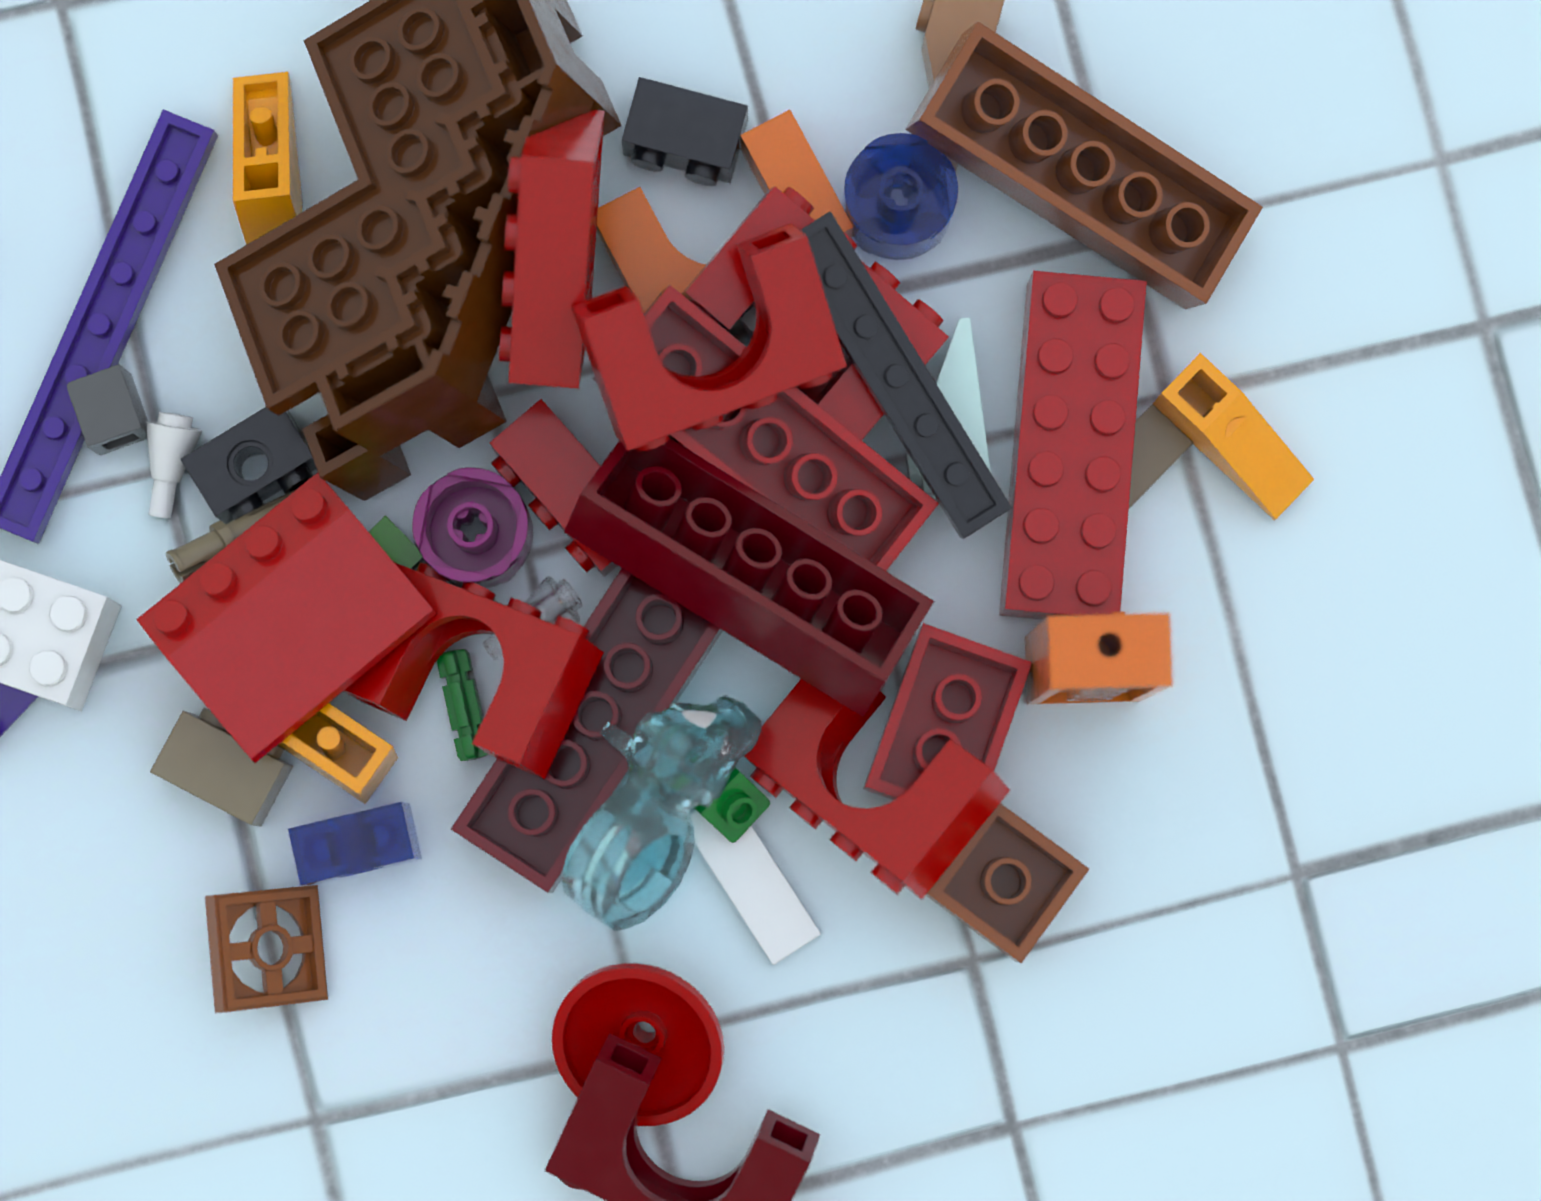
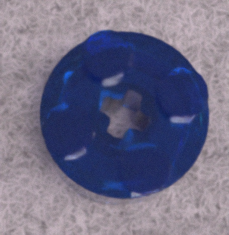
[842,133,958,260]

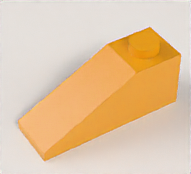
[233,72,302,245]

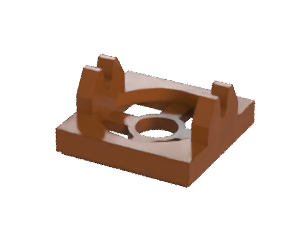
[205,885,328,1013]

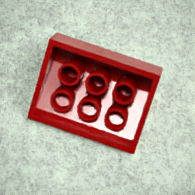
[499,110,605,389]
[136,472,437,763]

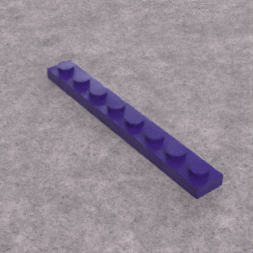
[0,109,218,544]

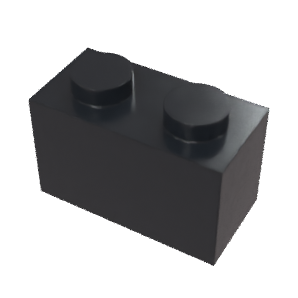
[621,77,748,186]

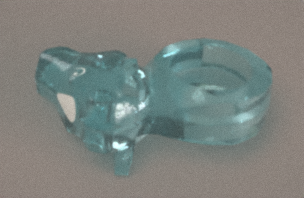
[562,695,762,931]

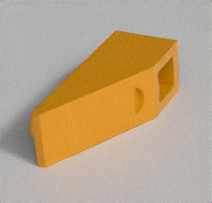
[1153,353,1314,521]

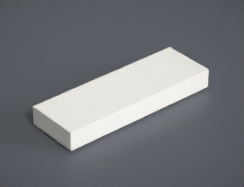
[680,810,821,965]

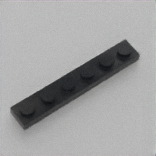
[800,211,1012,539]

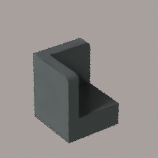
[67,364,148,456]

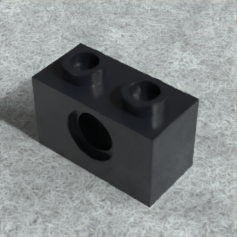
[180,407,317,524]

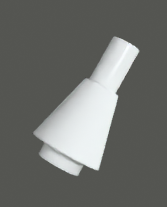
[146,412,202,518]

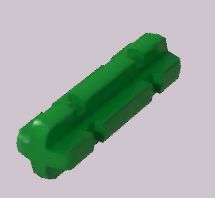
[437,649,489,761]

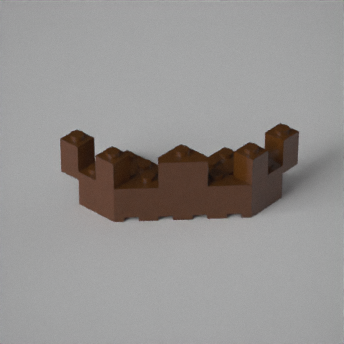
[214,0,622,501]

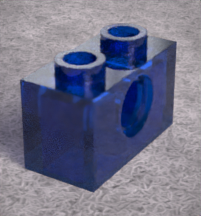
[288,802,422,886]

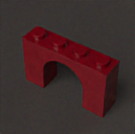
[544,1033,821,1201]

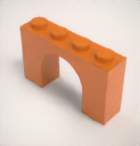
[597,110,854,313]

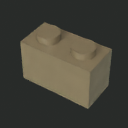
[150,707,293,826]

